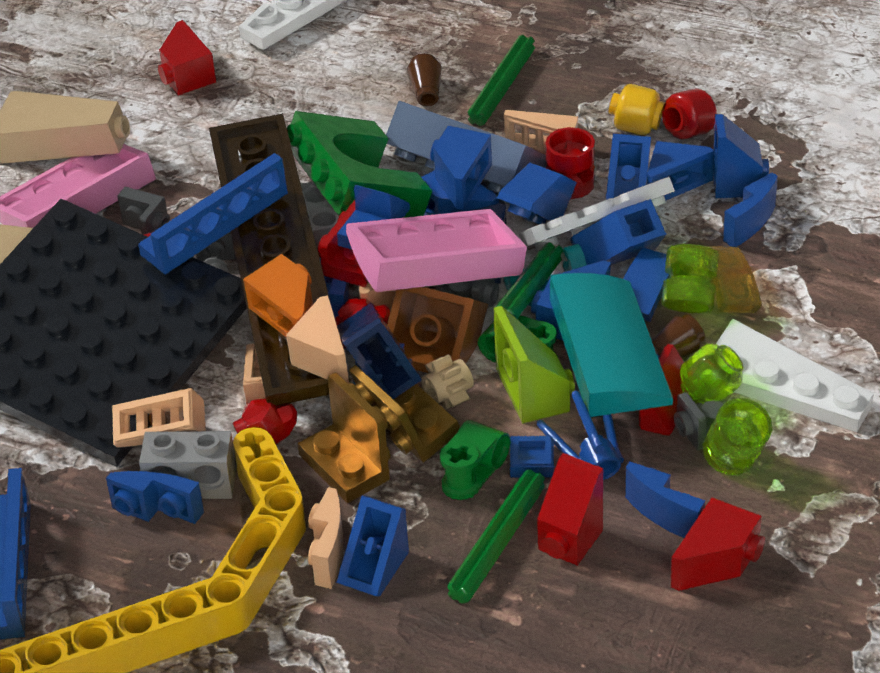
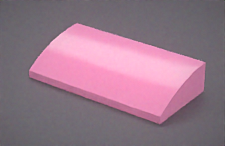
[0,144,156,228]
[346,209,527,292]

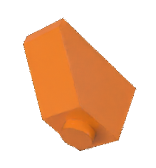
[243,254,313,337]

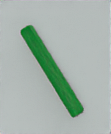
[468,35,535,126]
[496,242,563,319]
[447,469,545,604]

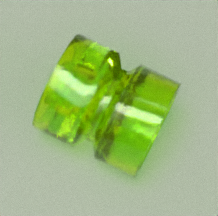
[661,244,719,313]
[702,398,772,475]

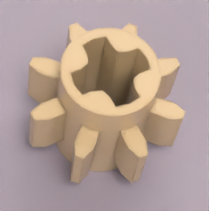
[421,354,474,409]

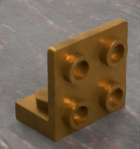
[348,365,460,463]
[297,372,391,503]

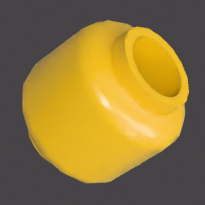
[608,84,665,136]

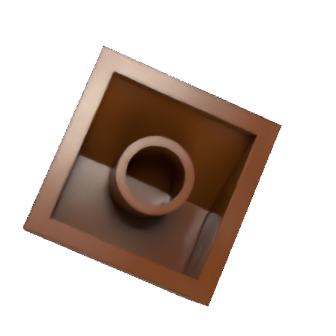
[387,287,489,373]

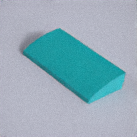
[550,273,673,417]

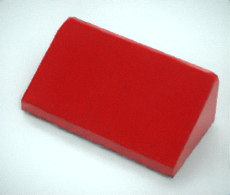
[639,344,694,436]

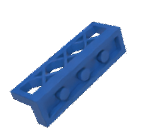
[138,153,288,274]
[0,468,31,640]

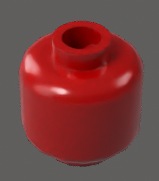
[662,88,717,140]

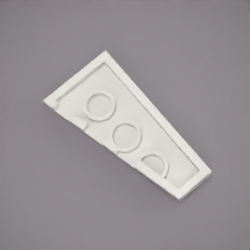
[239,0,348,50]
[519,177,675,251]
[699,318,874,432]

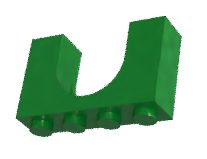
[287,111,432,218]

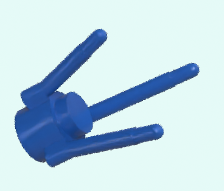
[536,391,624,480]

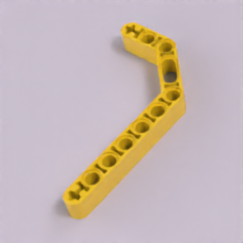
[0,427,306,673]

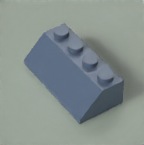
[386,101,547,193]

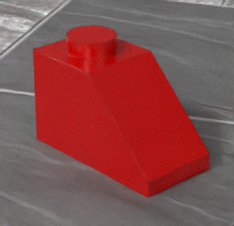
[158,20,216,96]
[537,453,603,566]
[671,497,765,591]

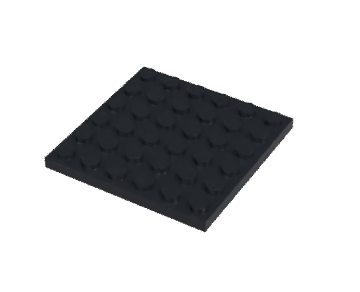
[0,199,247,467]

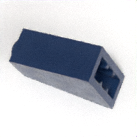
[337,303,422,399]

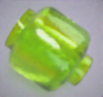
[680,344,744,404]

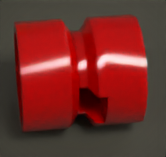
[545,127,595,199]

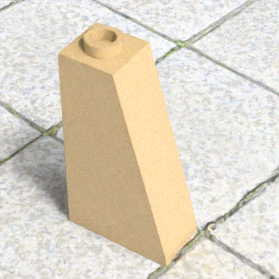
[0,91,130,164]

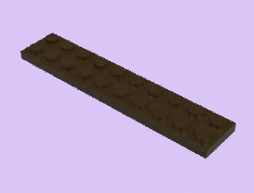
[209,113,350,406]

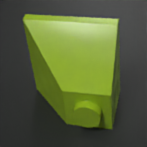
[494,306,575,424]

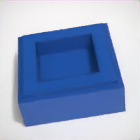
[510,436,554,478]

